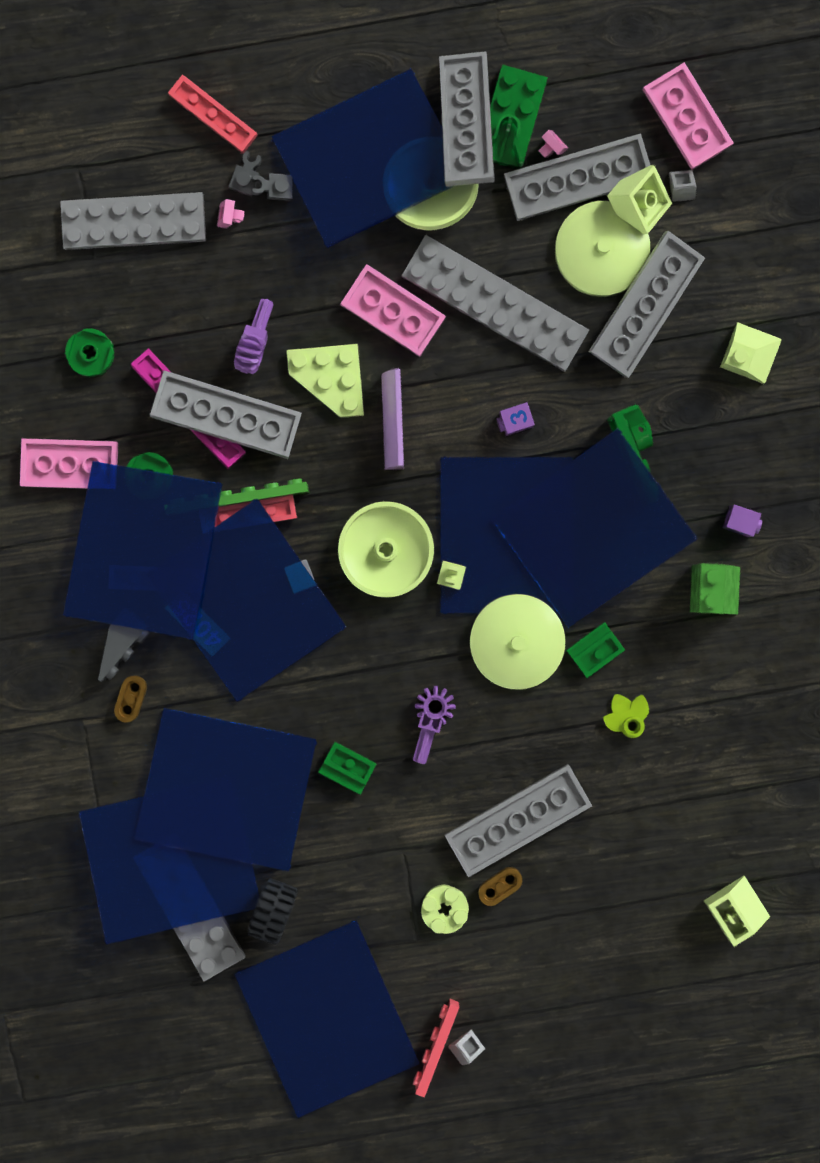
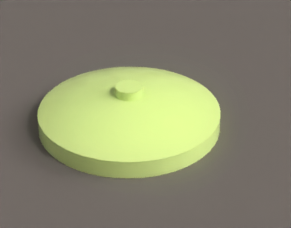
[383,137,479,230]
[555,201,650,297]
[338,502,434,597]
[470,594,565,689]

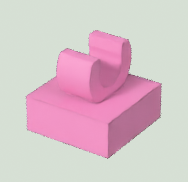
[539,130,568,158]
[217,199,244,228]

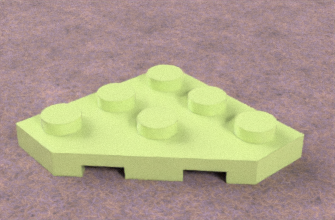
[287,344,364,418]

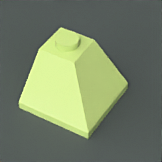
[607,165,672,234]
[720,322,782,384]

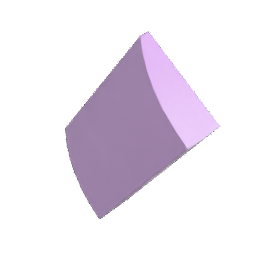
[381,369,404,470]

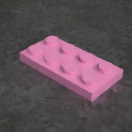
[643,63,734,170]
[341,264,446,357]
[20,439,118,490]

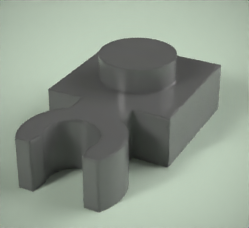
[229,151,261,197]
[251,173,292,201]

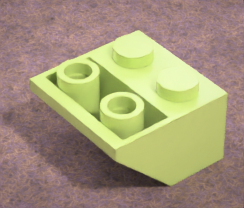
[704,876,770,947]

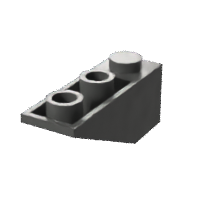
[98,608,150,682]

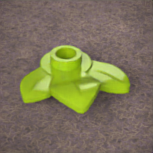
[603,694,649,738]

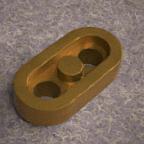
[114,676,147,722]
[478,867,522,906]

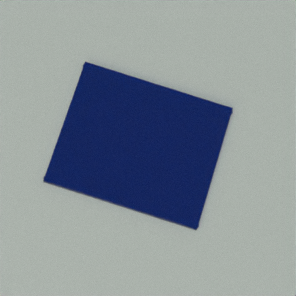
[272,69,454,248]
[491,428,698,628]
[441,456,573,614]
[63,461,223,640]
[147,498,347,701]
[134,708,317,871]
[79,776,259,944]
[235,920,420,1118]

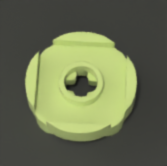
[421,884,469,934]

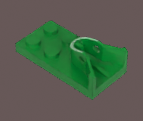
[490,64,548,169]
[607,405,660,506]

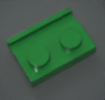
[566,622,625,678]
[318,742,377,795]

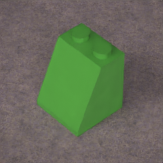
[690,564,740,614]

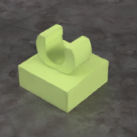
[437,561,466,590]

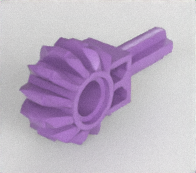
[234,299,274,374]
[413,686,456,764]

